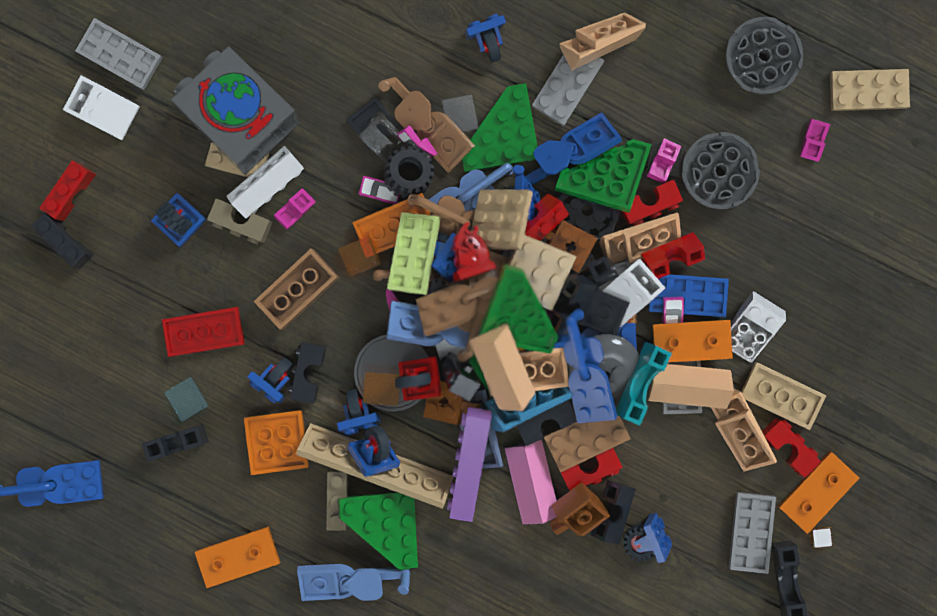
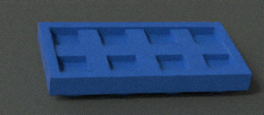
[648,274,729,317]

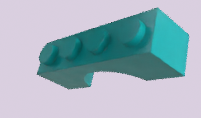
[615,342,672,425]

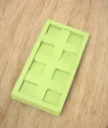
[387,212,441,295]

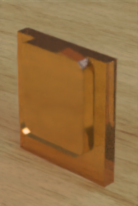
[338,236,381,277]
[363,372,400,406]

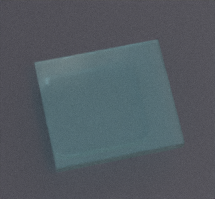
[164,377,209,422]

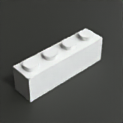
[227,146,304,218]

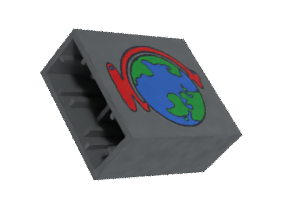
[171,46,300,175]

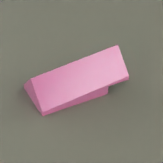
[505,439,556,524]

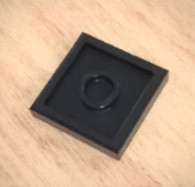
[346,97,400,151]
[579,288,630,336]

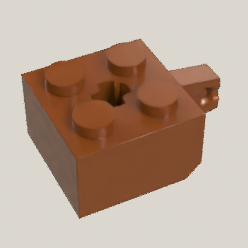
[545,220,598,273]
[423,379,481,425]
[550,482,610,536]

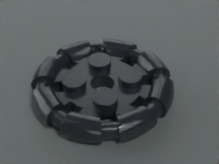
[557,192,622,242]

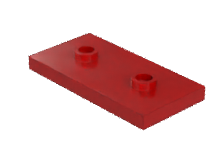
[162,307,245,357]

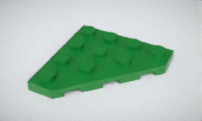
[462,83,538,173]
[555,139,652,213]
[477,265,558,354]
[338,492,418,570]

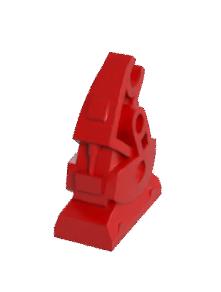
[452,222,497,282]

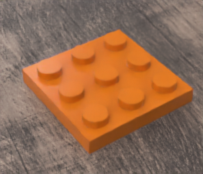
[244,410,309,475]

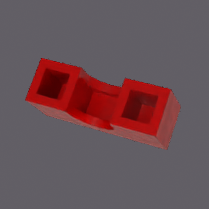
[40,160,96,221]
[622,180,683,226]
[524,194,569,241]
[641,232,705,279]
[762,418,821,478]
[559,448,623,491]

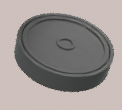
[354,335,429,411]

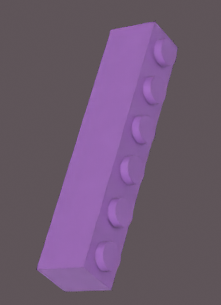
[447,407,491,522]

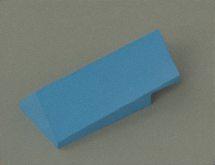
[484,387,572,432]

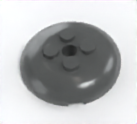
[725,17,803,95]
[682,132,760,209]
[567,334,639,401]

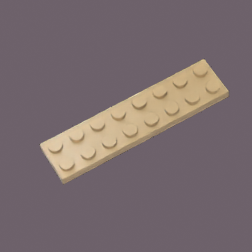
[296,423,453,509]

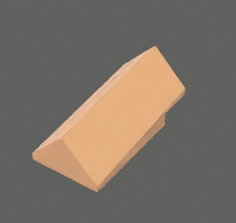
[560,13,646,71]
[599,213,681,264]
[469,324,535,411]
[484,348,569,396]
[648,364,734,409]
[711,389,777,472]

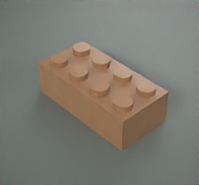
[254,249,340,330]
[543,407,631,472]

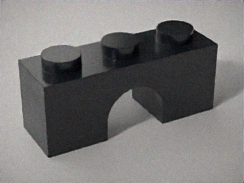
[31,213,94,269]
[548,274,597,335]
[288,342,327,404]
[440,351,480,401]
[516,400,577,446]
[142,424,209,462]
[591,480,636,544]

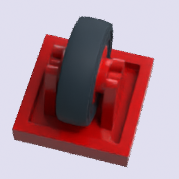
[395,357,442,401]

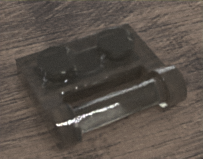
[357,111,404,163]

